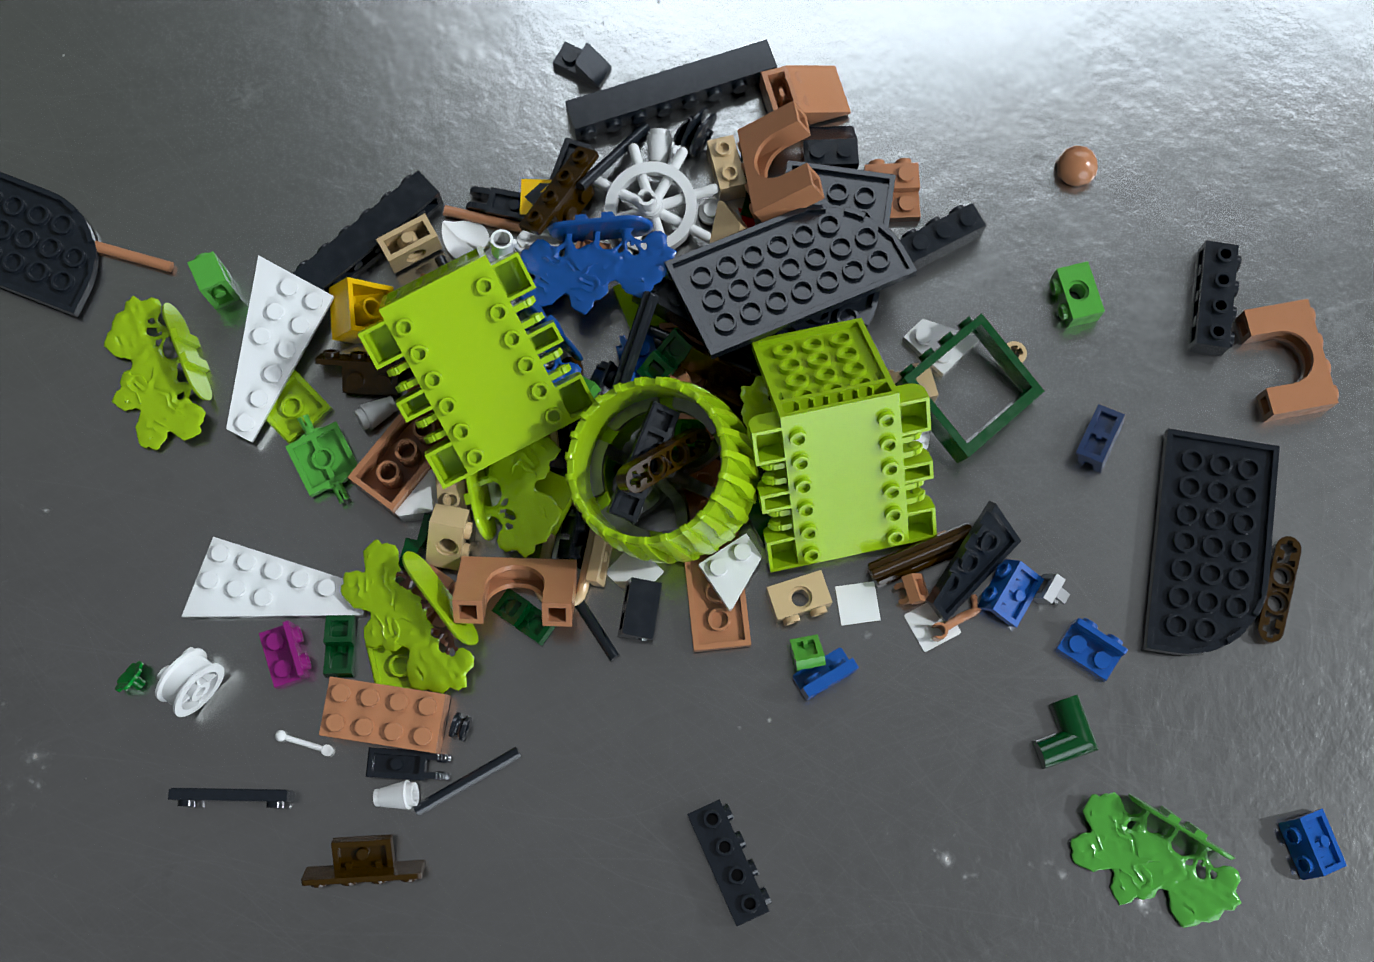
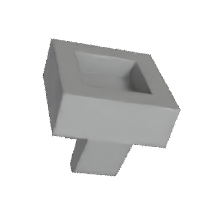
[1033,573,1070,604]

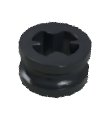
[449,712,472,741]

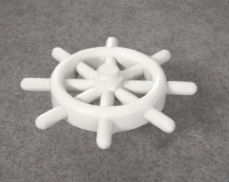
[592,143,719,274]

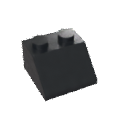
[800,126,859,169]

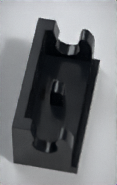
[617,577,662,641]

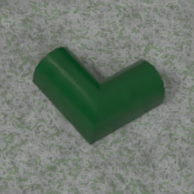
[1033,694,1099,769]

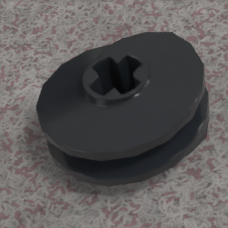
[673,107,717,157]

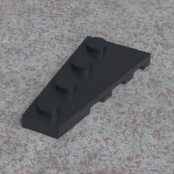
[926,501,1021,621]

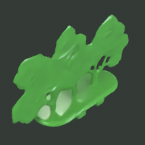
[1071,792,1241,928]

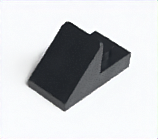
[553,41,612,89]

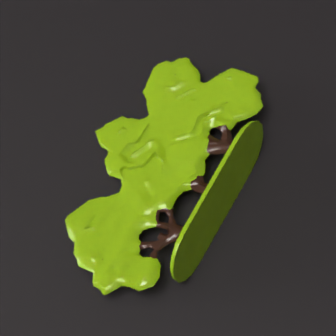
[341,539,478,694]

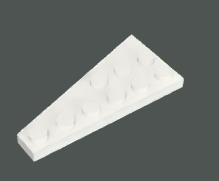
[226,255,334,443]
[181,537,367,619]

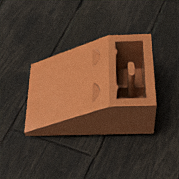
[759,65,851,125]

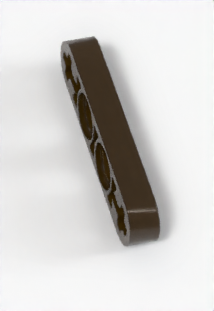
[616,428,711,493]
[1254,536,1302,644]

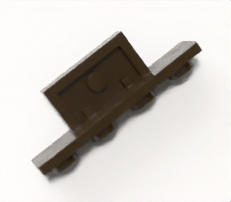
[519,146,599,235]
[681,345,771,418]
[315,349,411,396]
[301,834,425,888]

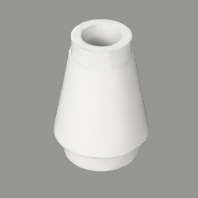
[647,128,673,163]
[354,396,398,430]
[373,780,419,810]

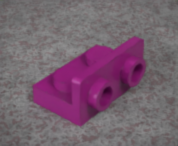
[259,620,312,689]

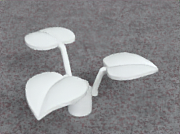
[442,221,562,305]

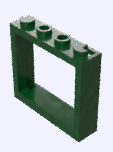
[895,313,1045,463]

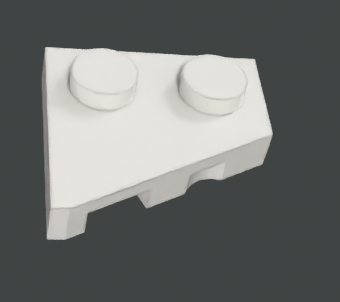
[902,319,979,377]
[698,534,762,611]

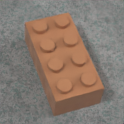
[348,409,448,518]
[319,677,451,754]

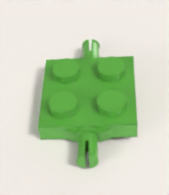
[285,414,358,504]

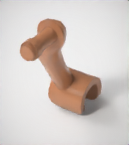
[931,594,981,642]

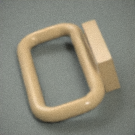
[534,503,612,607]

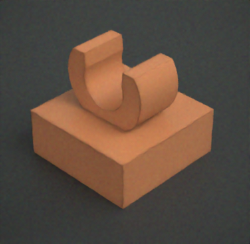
[894,573,929,604]

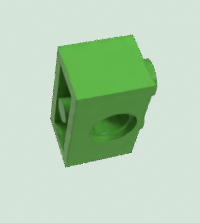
[187,251,241,310]
[1049,261,1105,328]

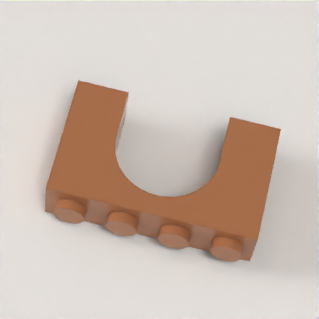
[737,100,825,223]
[1235,299,1339,422]
[452,556,577,627]

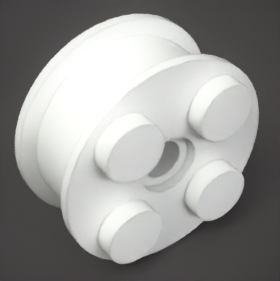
[155,647,224,717]

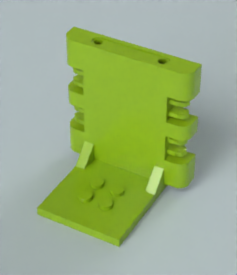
[357,246,595,490]
[748,318,937,573]

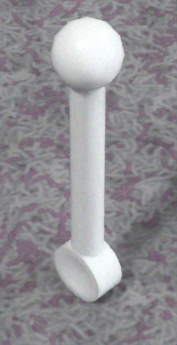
[275,730,334,756]

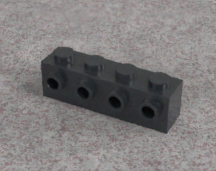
[899,203,986,270]
[1188,240,1242,357]
[687,799,772,927]

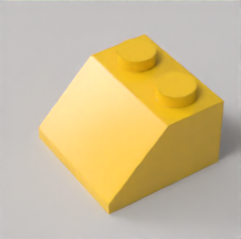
[329,277,394,344]

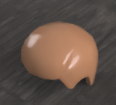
[1055,145,1098,187]

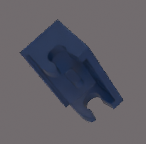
[1076,404,1125,473]

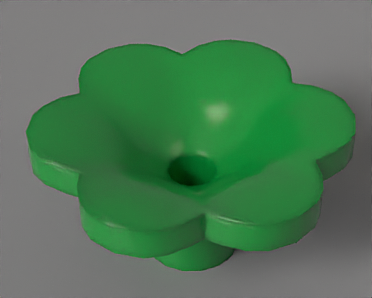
[115,661,146,692]

